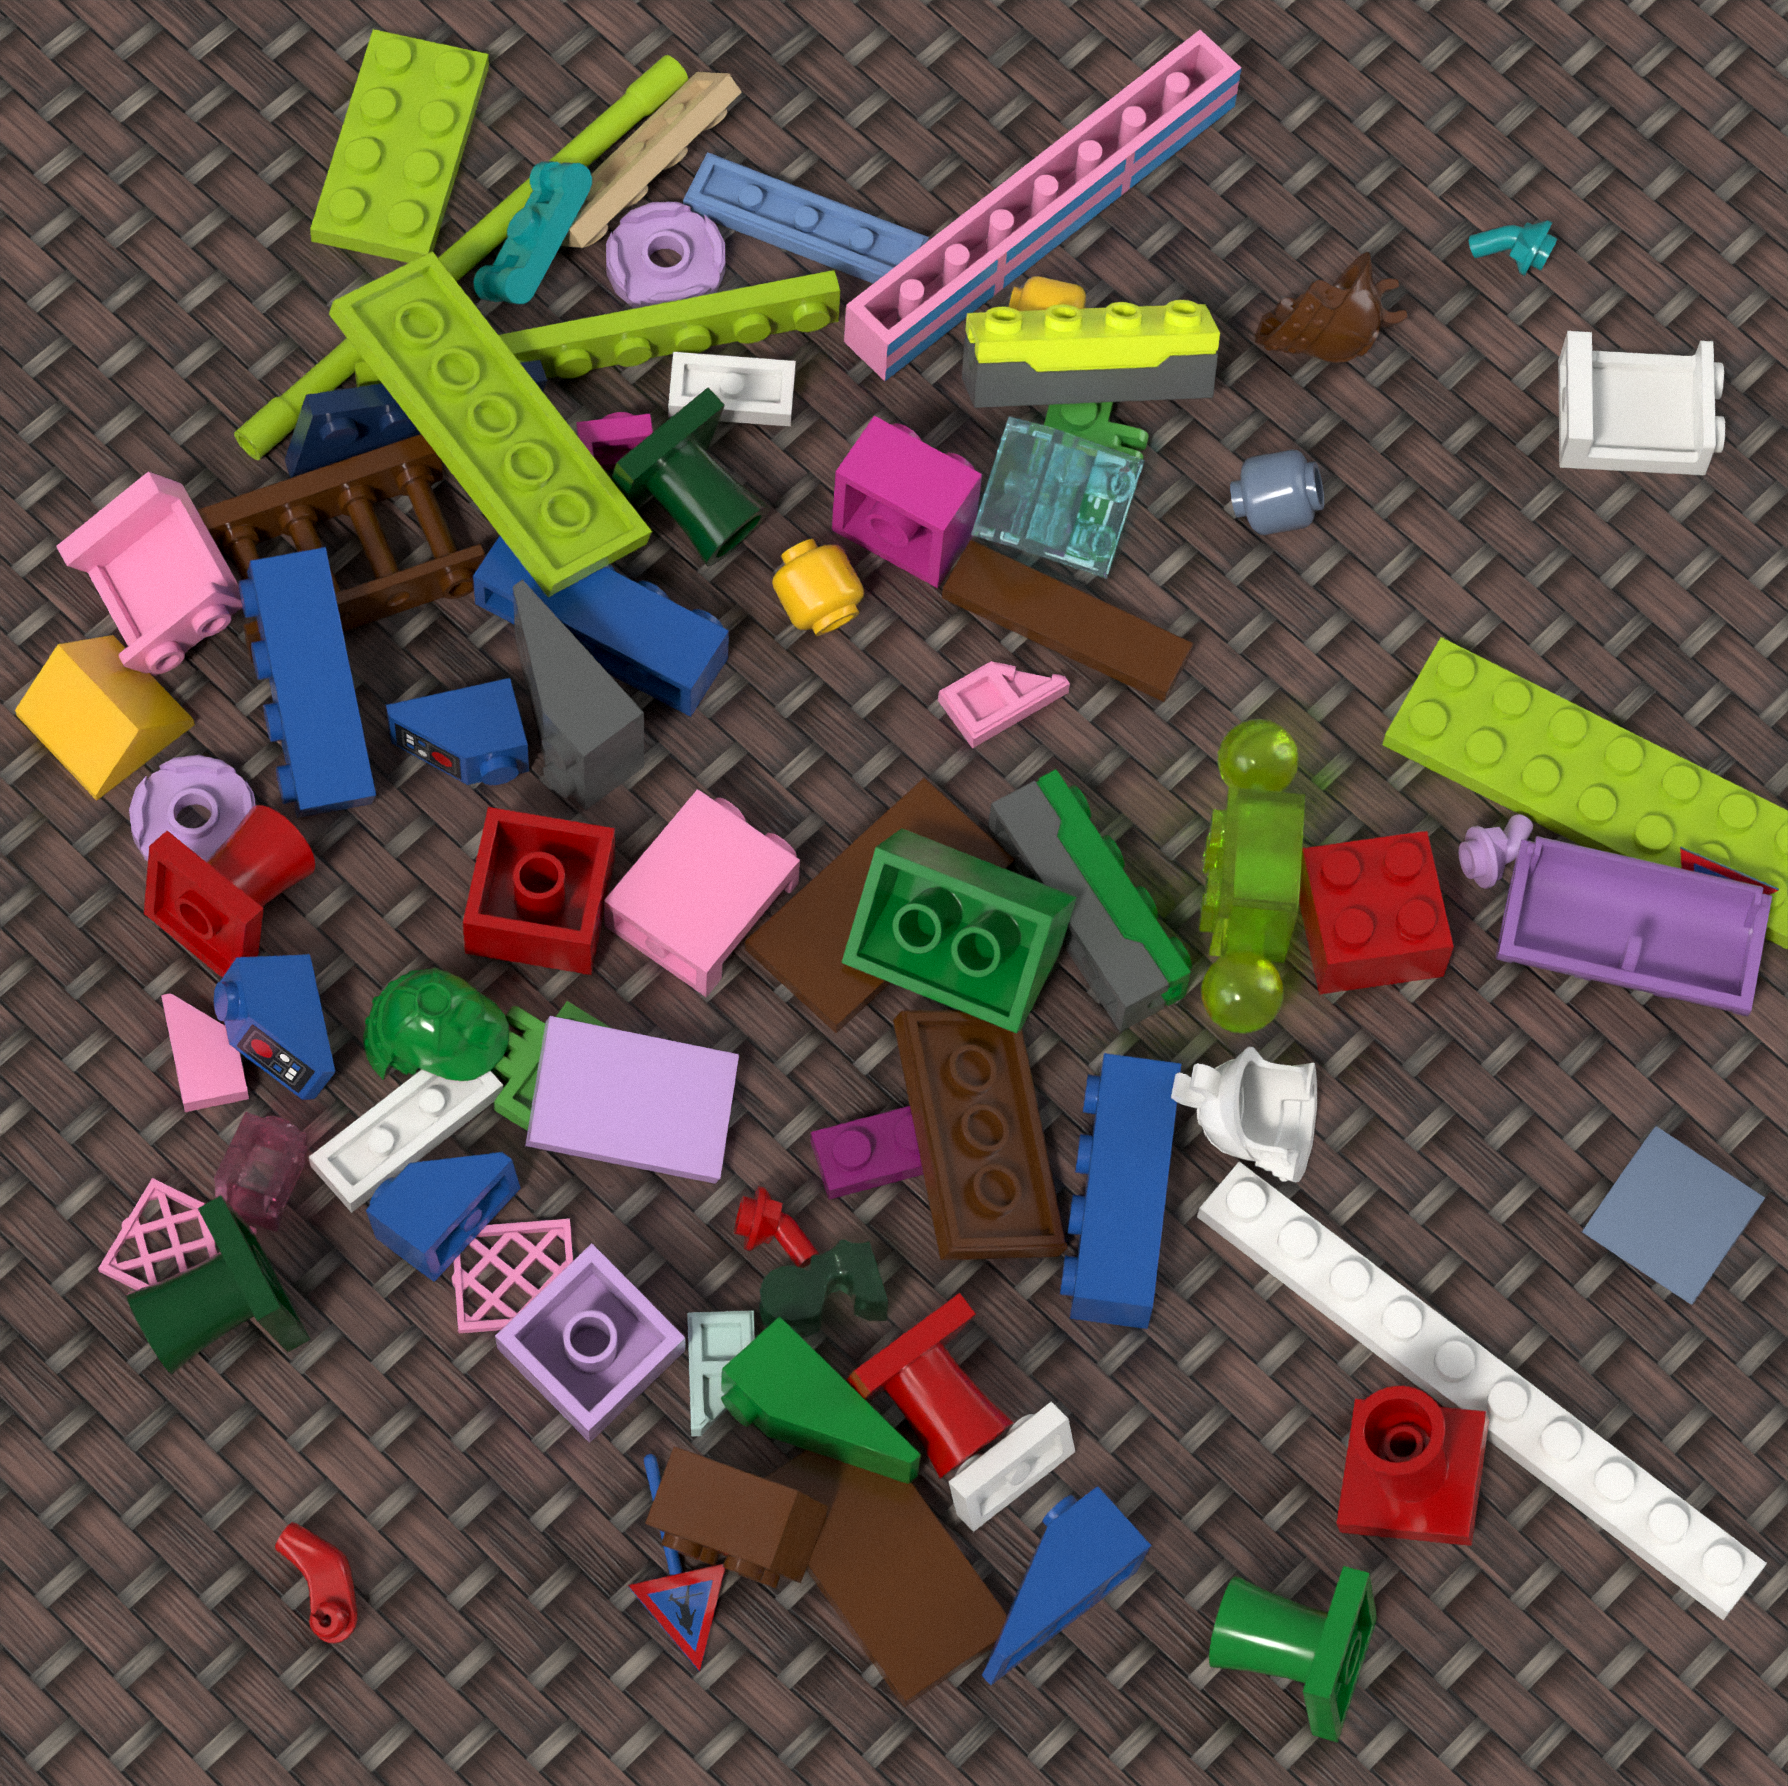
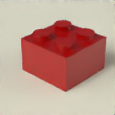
[463,807,615,975]
[1294,831,1454,995]

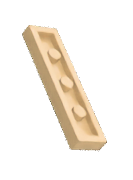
[561,72,742,248]

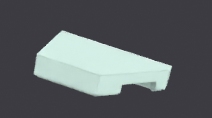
[687,1311,755,1437]

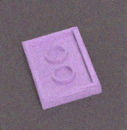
[525,1016,739,1184]

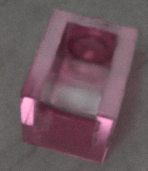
[214,1112,307,1232]

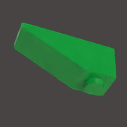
[721,1316,921,1484]

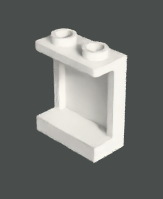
[1558,331,1725,475]

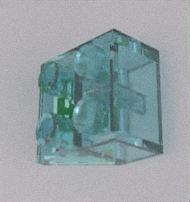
[971,416,1145,578]

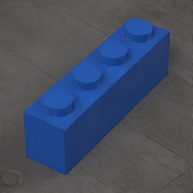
[473,536,729,717]
[239,547,376,818]
[1060,1053,1181,1329]

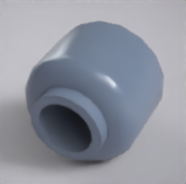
[1230,449,1324,535]

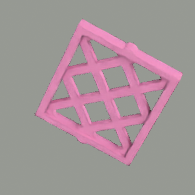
[98,1178,257,1290]
[452,1219,573,1333]

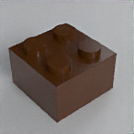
[645,1446,829,1589]

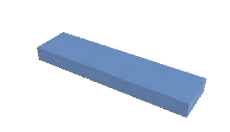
[683,152,929,284]

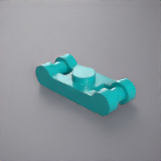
[474,161,592,304]

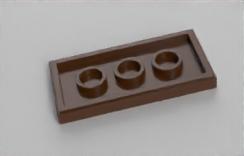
[745,778,1015,1033]
[893,1010,1068,1260]
[764,1450,1007,1708]

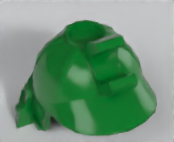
[362,968,509,1081]

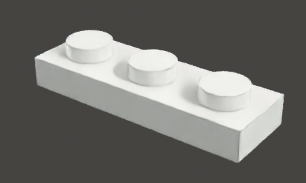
[309,1069,503,1213]

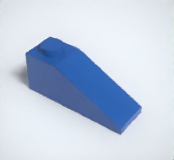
[982,1486,1151,1686]

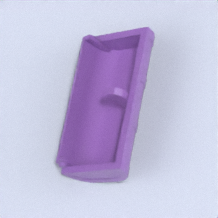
[1496,836,1772,1017]

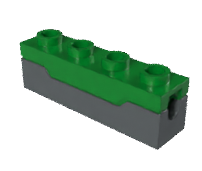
[988,769,1192,1032]

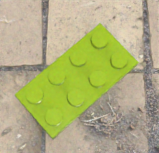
[310,29,489,263]

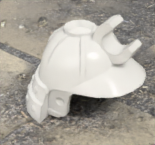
[1171,1047,1317,1183]

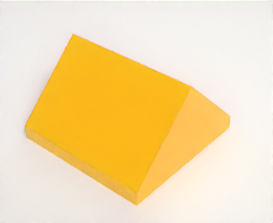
[15,635,195,801]

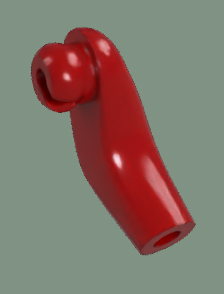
[275,1522,358,1644]

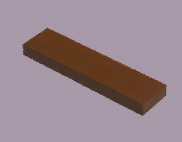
[942,540,1193,702]

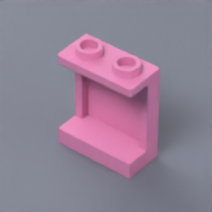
[56,471,242,676]
[604,789,800,997]

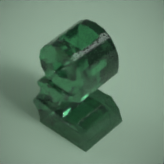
[759,1239,888,1338]

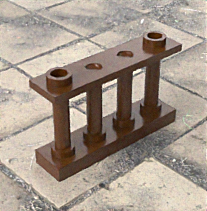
[197,434,485,663]

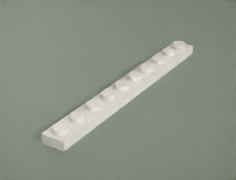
[1197,1162,1767,1620]

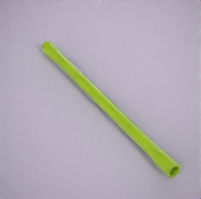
[234,55,688,460]

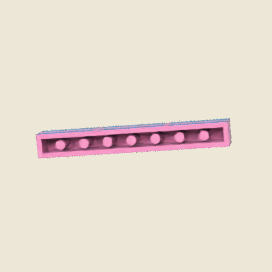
[844,30,1242,381]

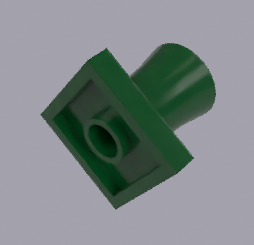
[611,387,771,567]
[126,1195,311,1375]

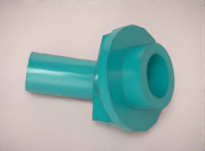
[1469,220,1558,276]

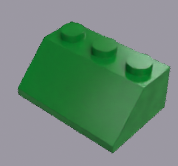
[841,828,1077,1033]

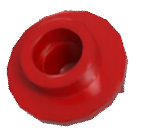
[734,1186,819,1270]

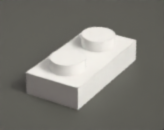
[668,352,796,427]
[949,1402,1075,1532]

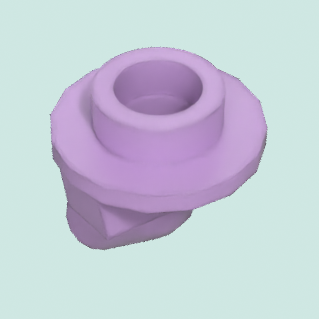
[1459,815,1533,889]

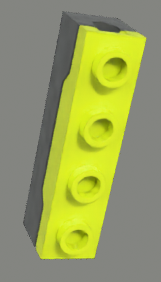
[962,300,1220,408]

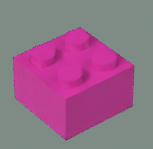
[832,416,982,588]

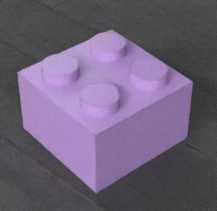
[495,1243,685,1443]

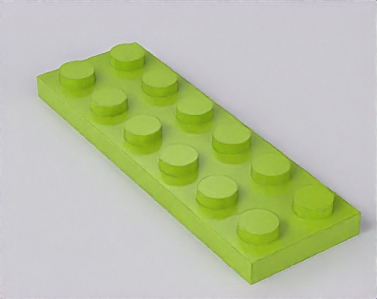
[329,251,652,597]

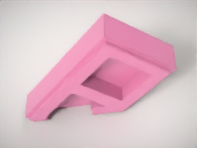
[938,661,1070,749]
[161,993,249,1112]

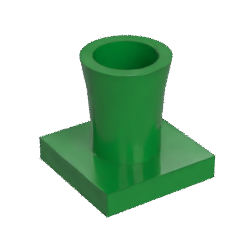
[1209,1566,1377,1743]

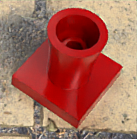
[144,805,315,978]
[846,1293,1014,1479]
[1336,1386,1489,1546]

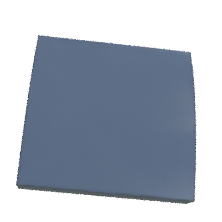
[1582,1126,1766,1306]

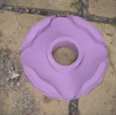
[606,202,725,309]
[129,755,256,862]

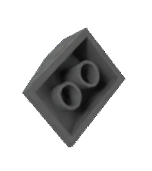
[513,579,644,811]

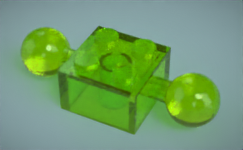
[1198,719,1306,1034]

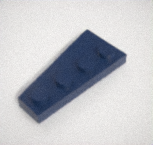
[285,360,548,478]

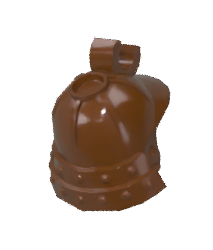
[1255,252,1408,363]

